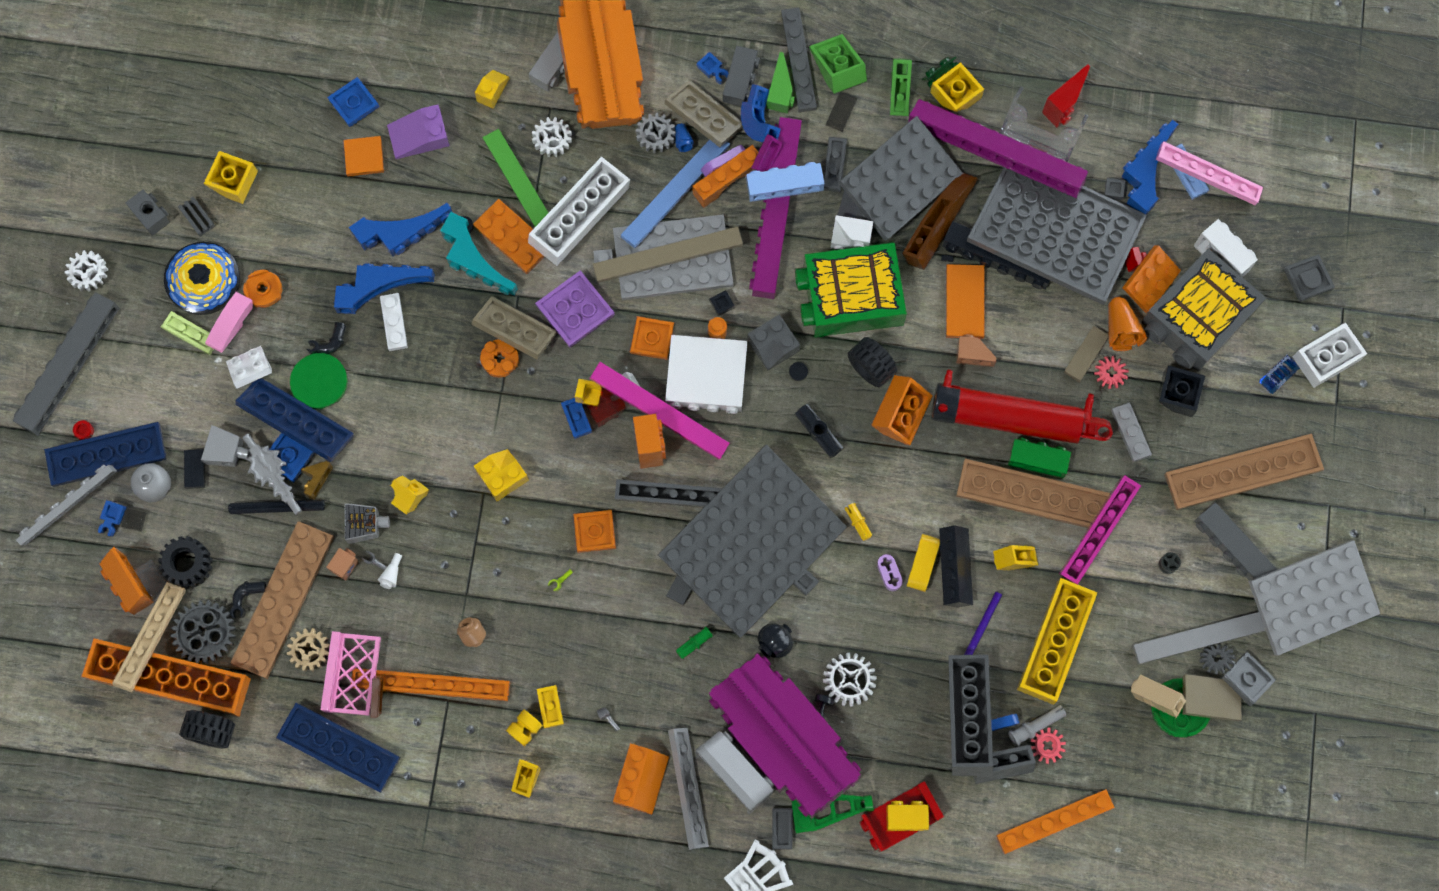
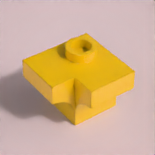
[390,475,429,514]

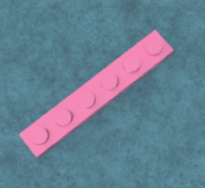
[1156,141,1263,205]

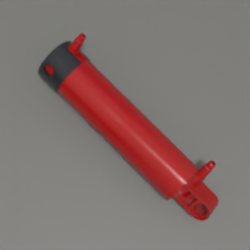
[931,369,1113,444]

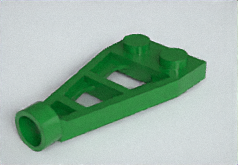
[791,794,874,834]

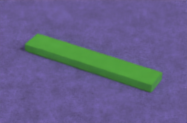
[483,129,548,227]

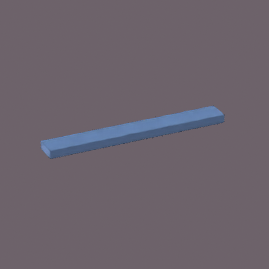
[621,140,730,248]

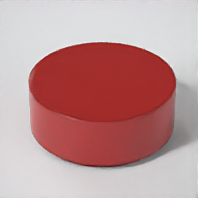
[73,420,94,440]

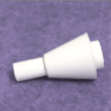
[378,553,402,589]

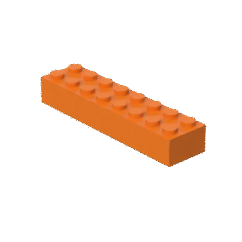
[81,638,251,717]

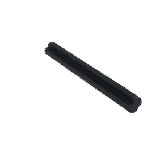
[228,499,325,514]

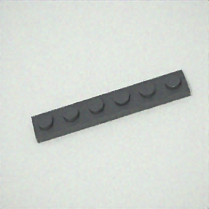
[781,8,817,113]

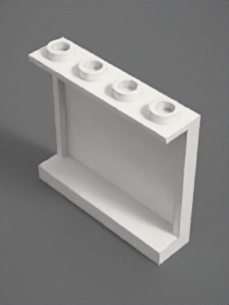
[665,335,747,414]

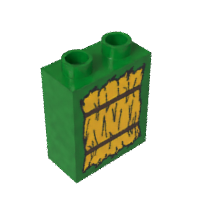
[795,243,907,338]

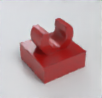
[1125,247,1147,272]

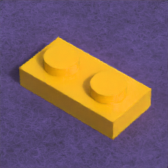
[537,685,564,729]

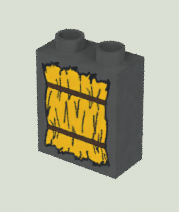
[1141,248,1266,372]

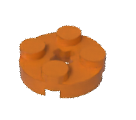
[243,270,282,308]
[480,339,519,378]

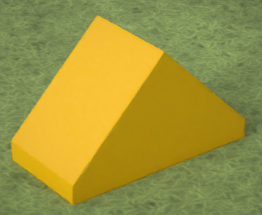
[511,759,541,798]

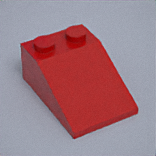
[1042,64,1090,128]

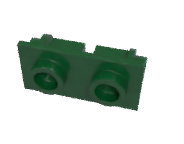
[922,56,958,89]

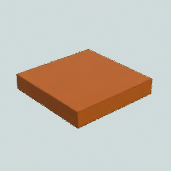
[344,136,384,177]
[630,316,674,360]
[573,510,616,553]

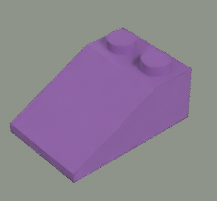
[387,104,449,159]

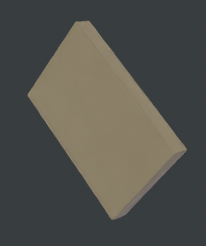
[1183,674,1242,722]

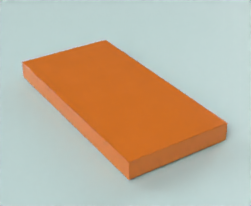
[946,264,984,339]

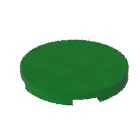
[290,353,348,410]
[1151,678,1210,738]

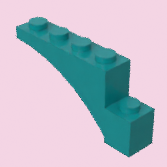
[440,212,518,296]

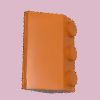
[872,375,933,446]
[99,547,154,615]
[613,743,669,815]

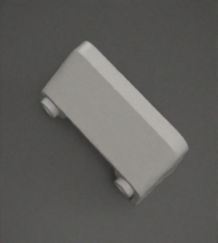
[695,731,774,815]

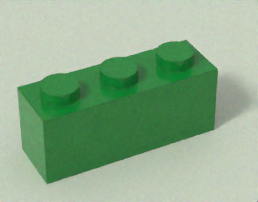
[1008,438,1071,478]

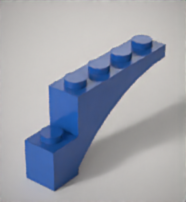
[1122,120,1178,215]
[349,203,452,257]
[334,263,435,314]

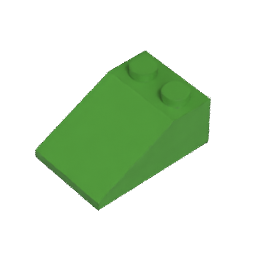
[809,34,867,94]

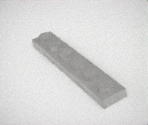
[16,465,117,546]
[668,728,709,850]

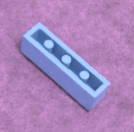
[746,162,824,202]

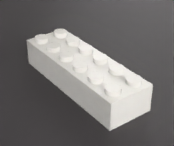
[528,157,630,266]

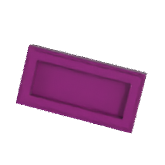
[751,134,783,172]

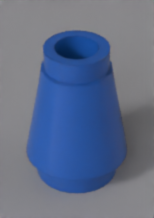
[675,123,694,152]

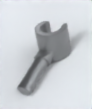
[361,551,387,570]
[597,708,620,731]

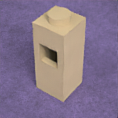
[1131,675,1186,718]

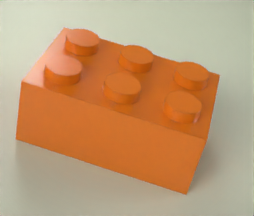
[633,414,666,469]

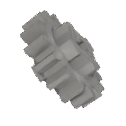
[636,113,676,153]

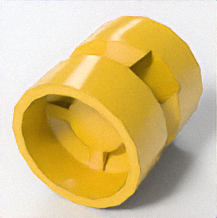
[505,709,543,747]

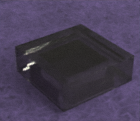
[121,508,147,532]

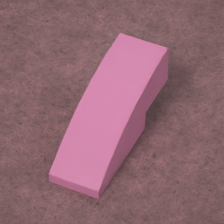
[205,292,253,353]

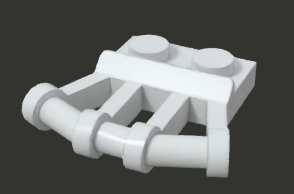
[724,839,793,891]

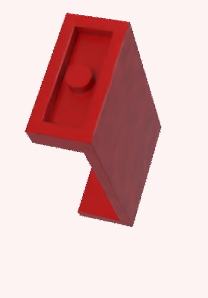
[859,781,944,853]

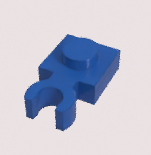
[696,52,729,85]
[98,500,126,537]

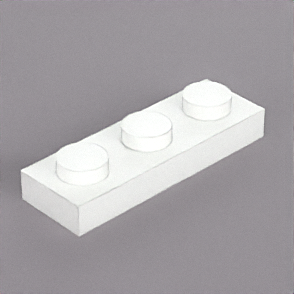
[380,293,408,351]

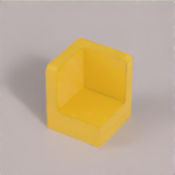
[575,379,602,406]

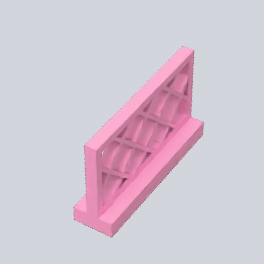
[320,631,381,716]

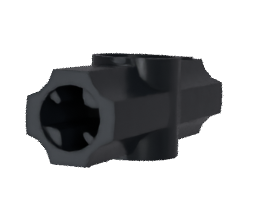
[794,404,843,459]

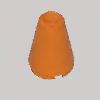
[1108,297,1147,351]

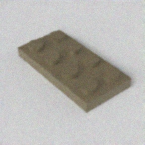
[664,80,743,148]
[472,296,557,360]

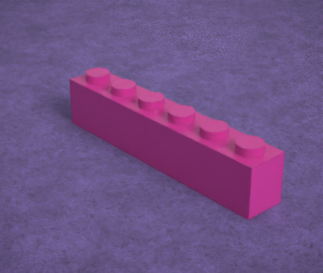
[1059,475,1141,585]

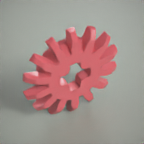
[1094,356,1129,389]
[1031,728,1066,764]

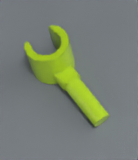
[548,569,573,591]

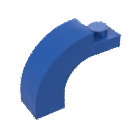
[741,84,781,143]

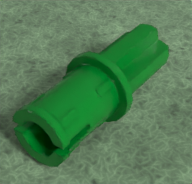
[676,627,713,659]

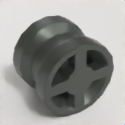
[1158,552,1181,574]

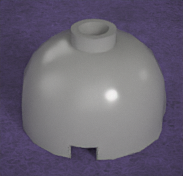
[131,463,171,503]

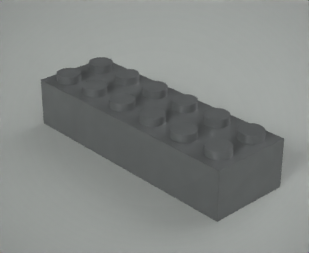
[948,655,993,776]

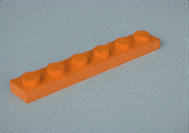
[996,789,1115,854]

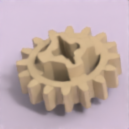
[287,628,330,672]

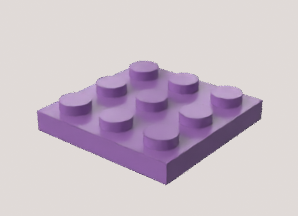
[535,270,615,348]

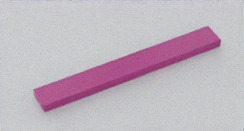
[589,362,729,460]

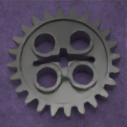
[171,600,236,664]

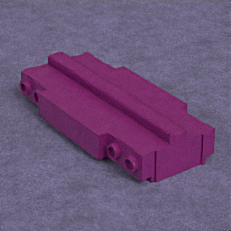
[709,653,861,819]

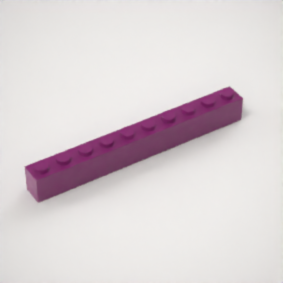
[908,99,1088,198]
[749,117,802,299]

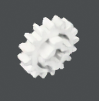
[532,117,572,157]
[65,250,108,292]

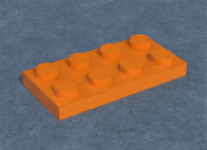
[473,199,545,274]

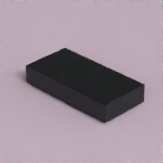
[184,449,205,489]

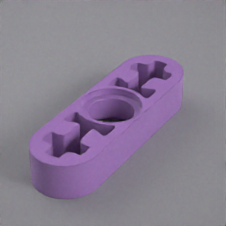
[701,145,745,177]

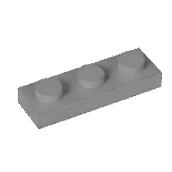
[1111,403,1152,462]

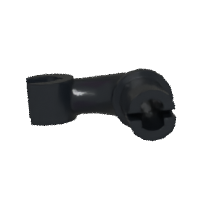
[306,322,346,354]
[230,581,266,619]

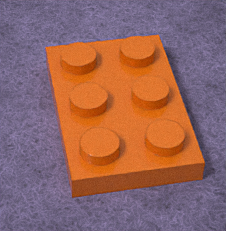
[1122,245,1181,313]

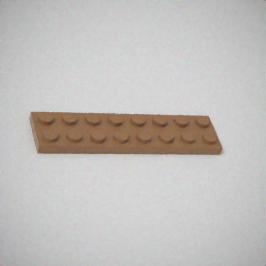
[1164,434,1324,510]
[956,459,1110,528]
[230,521,334,679]

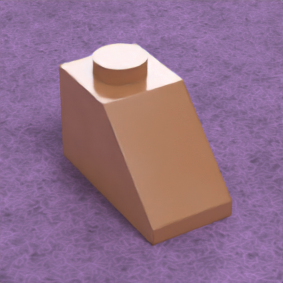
[956,334,996,367]

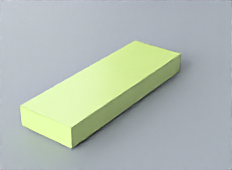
[161,311,214,355]

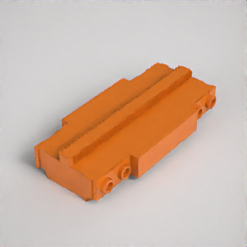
[557,0,644,129]

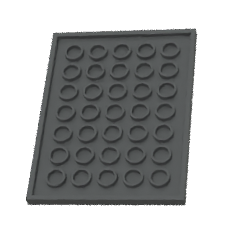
[967,167,1147,305]
[658,444,847,638]

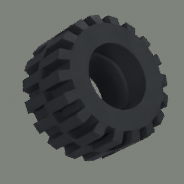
[847,337,897,388]
[158,536,213,589]
[179,710,235,749]

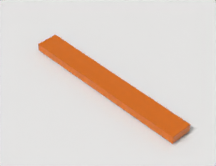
[351,668,510,701]

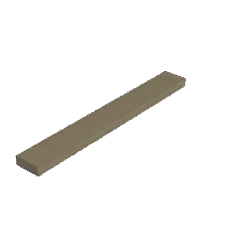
[593,227,743,283]

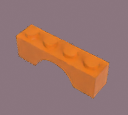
[693,145,759,208]

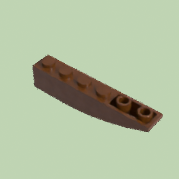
[902,173,978,270]

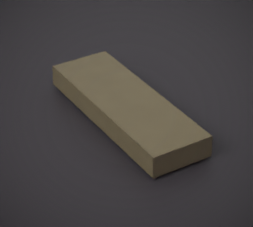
[1064,325,1109,383]

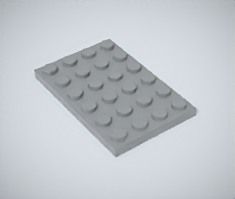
[613,214,733,300]
[1248,540,1380,655]

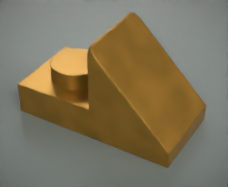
[301,461,333,500]

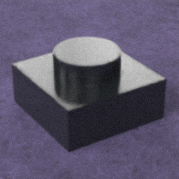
[709,290,735,316]

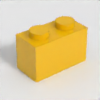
[886,801,929,831]

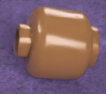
[457,617,486,647]

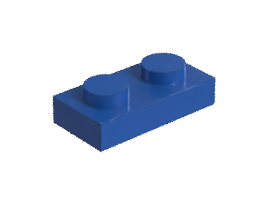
[561,398,592,439]

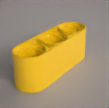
[906,534,940,592]

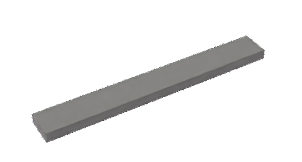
[1133,612,1266,665]

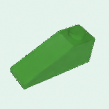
[766,52,795,114]
[890,58,912,116]

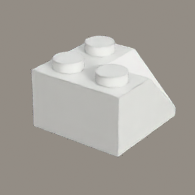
[830,215,873,250]

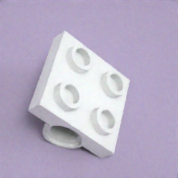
[226,346,272,389]

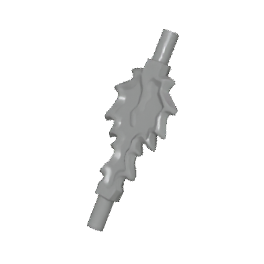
[243,434,302,515]

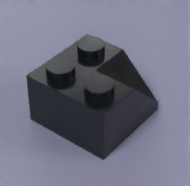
[1159,365,1205,417]

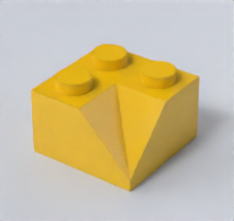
[930,62,984,112]
[204,151,258,204]
[474,449,529,502]

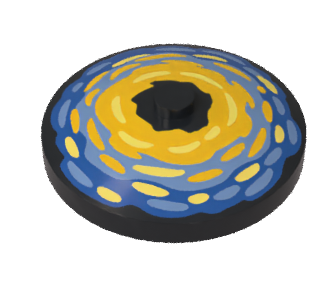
[164,242,240,315]

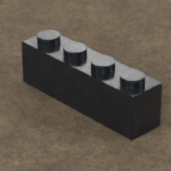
[939,525,973,608]

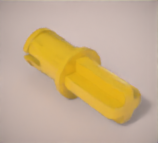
[845,503,872,541]

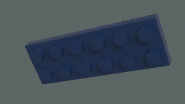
[235,378,354,462]
[44,422,167,487]
[276,703,401,793]

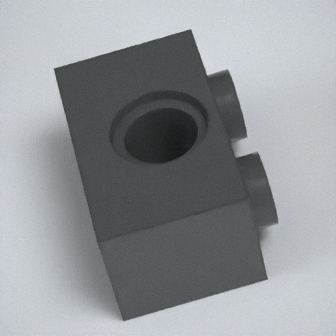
[125,189,170,236]

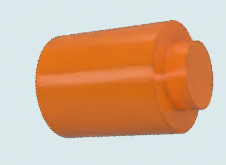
[708,317,727,339]

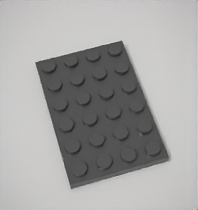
[838,116,963,241]

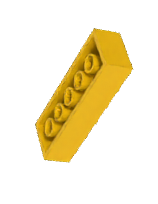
[1017,578,1097,705]

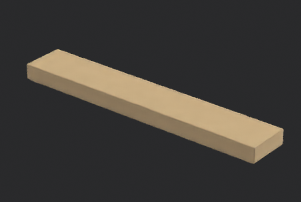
[112,582,186,692]

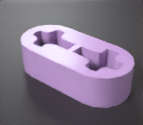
[877,554,902,591]

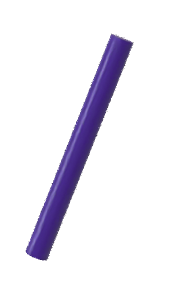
[964,592,1002,655]

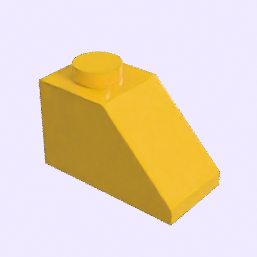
[475,70,510,109]
[993,545,1038,571]

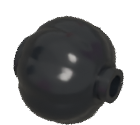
[757,623,793,658]

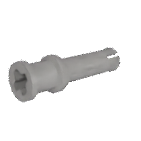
[1008,705,1066,747]

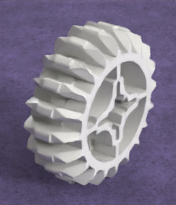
[823,653,877,707]

